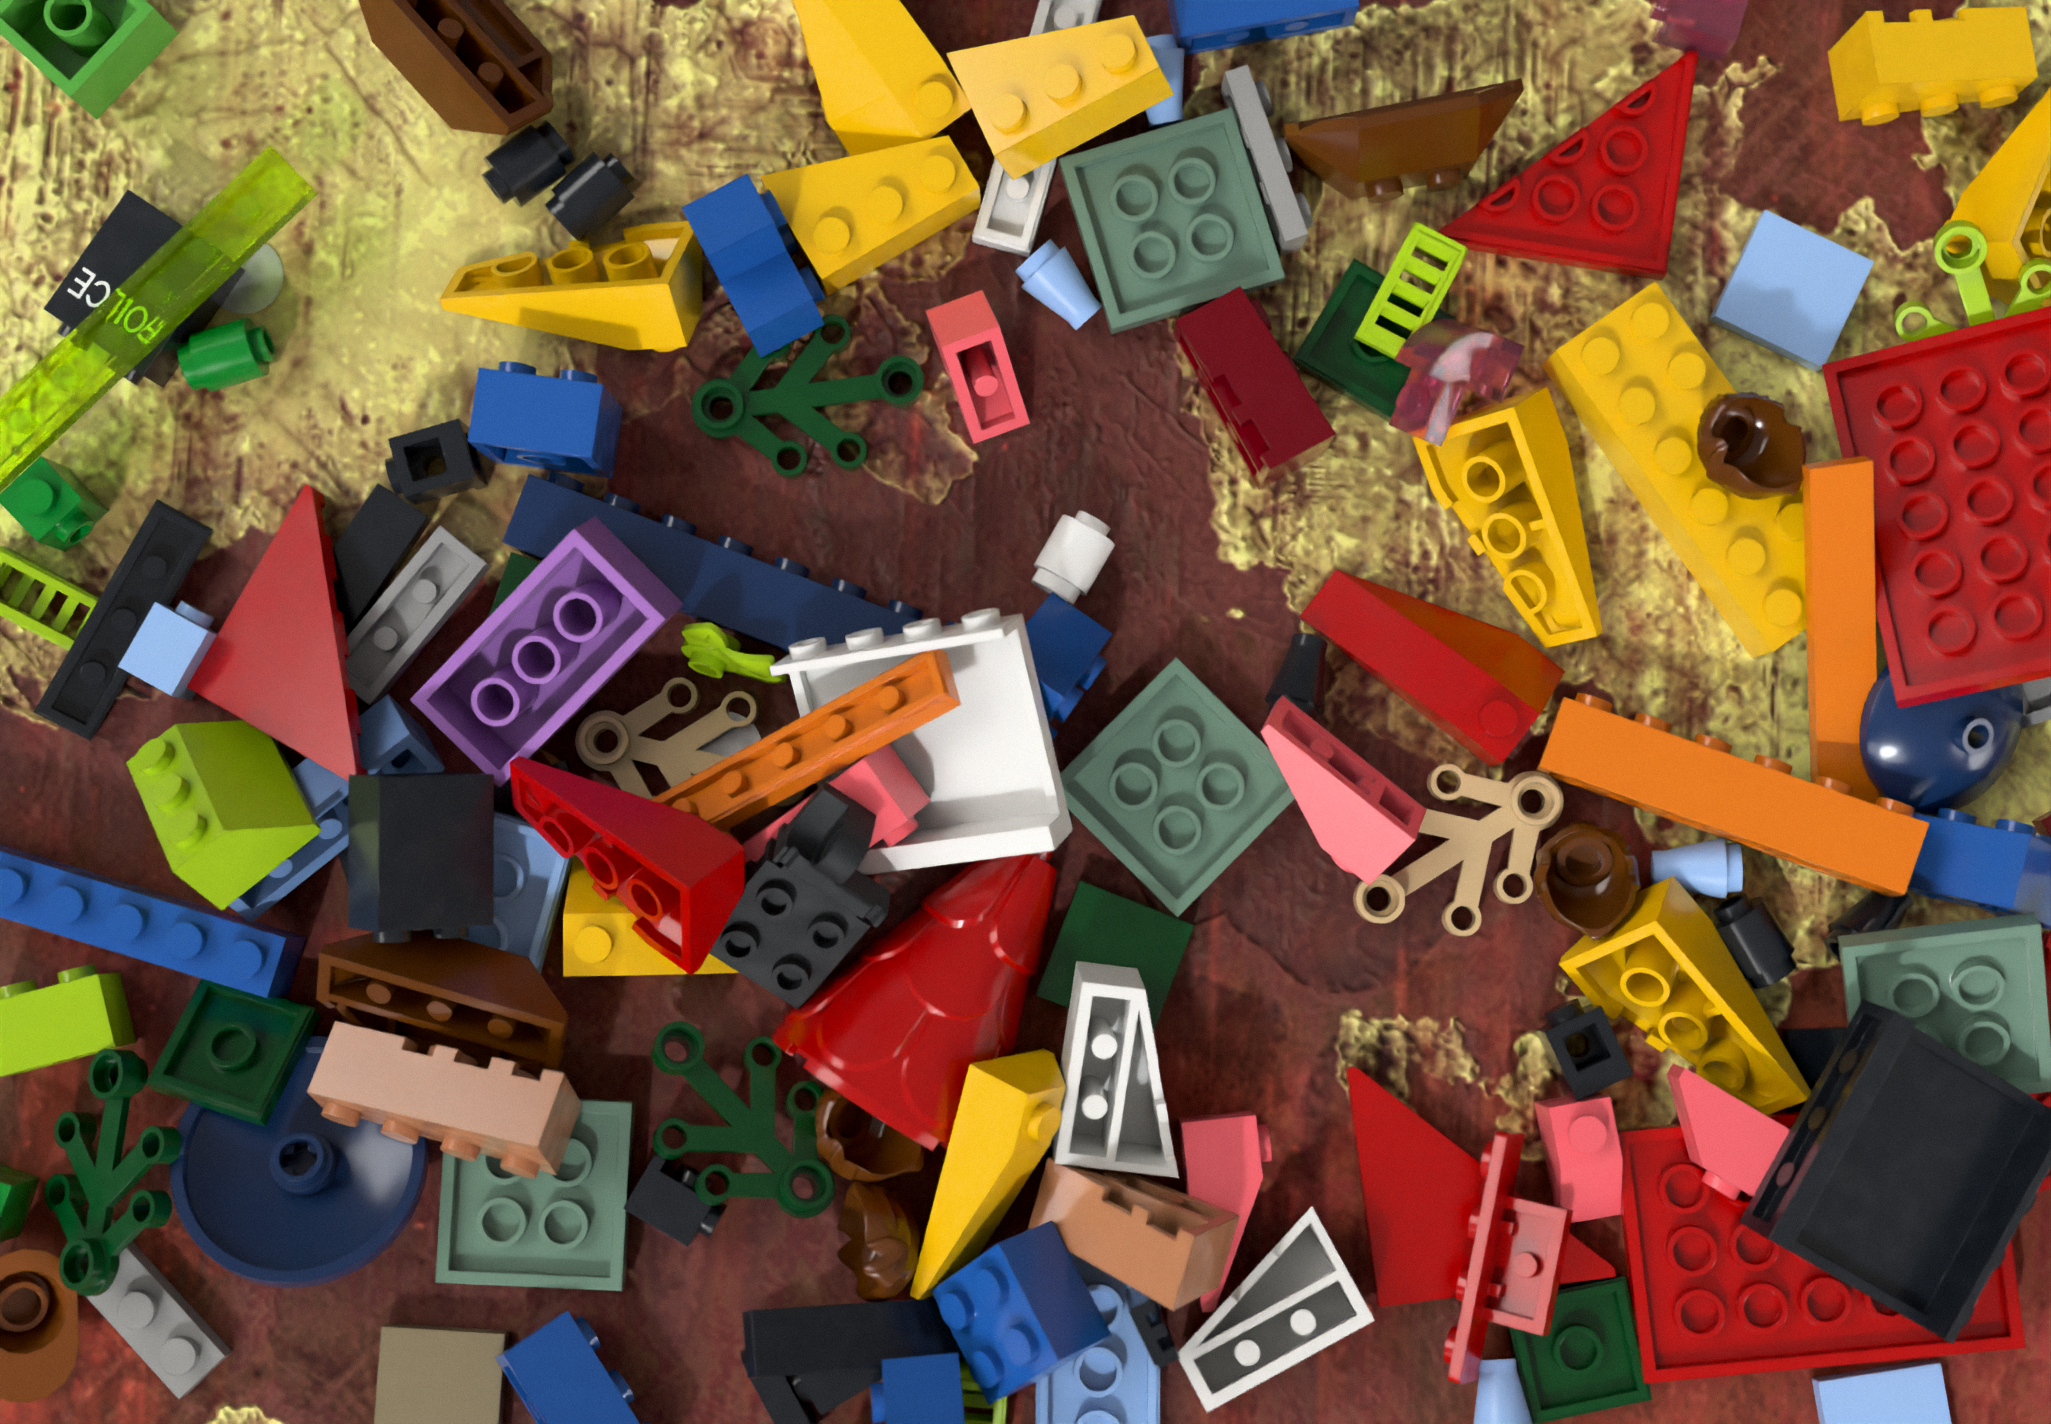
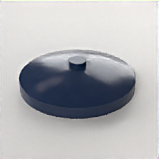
[170,1036,429,1288]

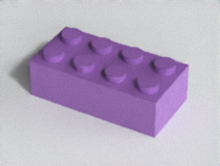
[410,516,684,788]

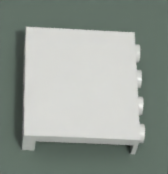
[770,608,1073,875]

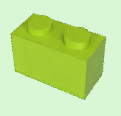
[0,964,136,1077]

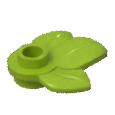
[681,622,787,684]

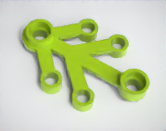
[1894,220,2051,342]

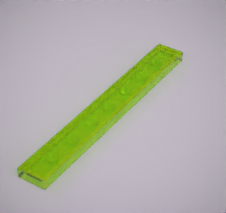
[0,145,318,493]

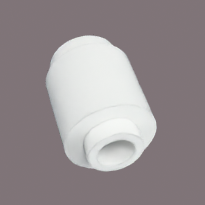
[1031,510,1115,605]

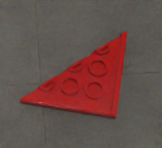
[1438,51,1699,280]
[187,484,368,781]
[1345,1066,1616,1307]

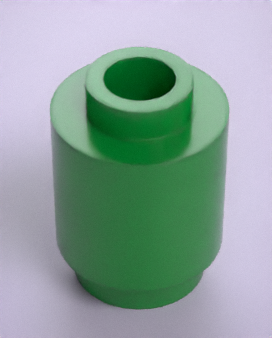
[177,317,276,392]

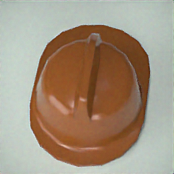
[0,1248,79,1403]

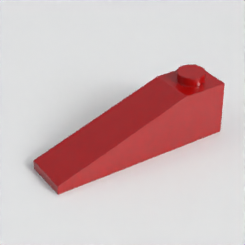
[1298,569,1565,767]
[509,756,744,975]

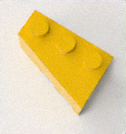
[1828,6,2039,126]
[946,15,1174,181]
[760,135,981,297]

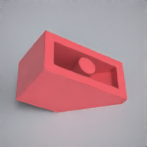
[926,290,1030,444]
[1667,1064,1790,1201]
[1534,1092,1623,1223]

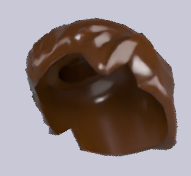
[1697,392,1806,500]
[1534,819,1641,941]
[814,1088,925,1184]
[836,1181,923,1302]

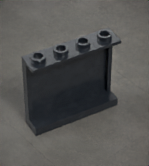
[1739,999,2051,1344]

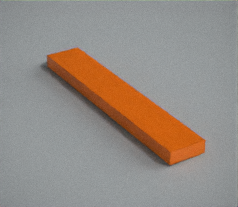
[1802,456,1879,804]
[650,649,961,831]

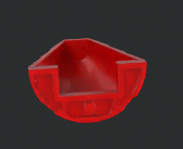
[771,851,1058,1151]

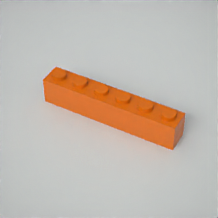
[1535,693,1930,898]

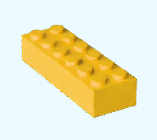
[1541,281,1806,659]

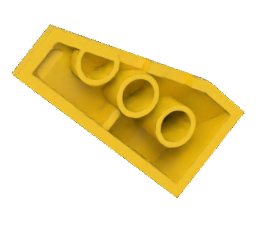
[791,0,971,156]
[1944,87,2051,309]
[439,221,702,352]
[1412,387,1603,648]
[563,855,739,977]
[1559,876,1811,1115]
[910,1049,1066,1300]

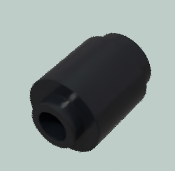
[482,120,575,207]
[545,151,636,241]
[1712,893,1797,989]

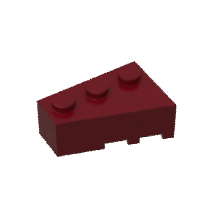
[1173,286,1336,490]

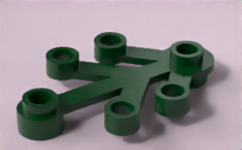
[691,314,925,480]
[651,1021,835,1219]
[44,1049,182,1296]

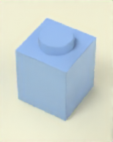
[118,600,218,701]

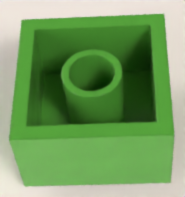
[0,0,179,120]

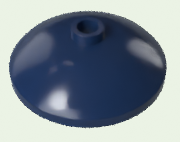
[1859,664,2023,814]

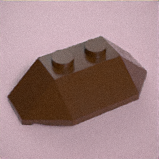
[358,0,554,136]
[1280,78,1524,203]
[316,929,569,1074]

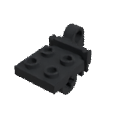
[709,781,891,1009]

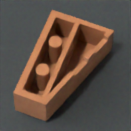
[1028,1156,1240,1311]

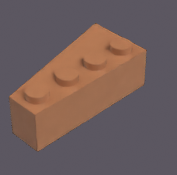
[307,1021,582,1179]

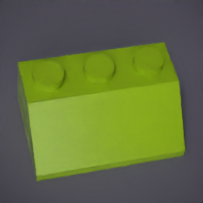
[126,720,322,910]

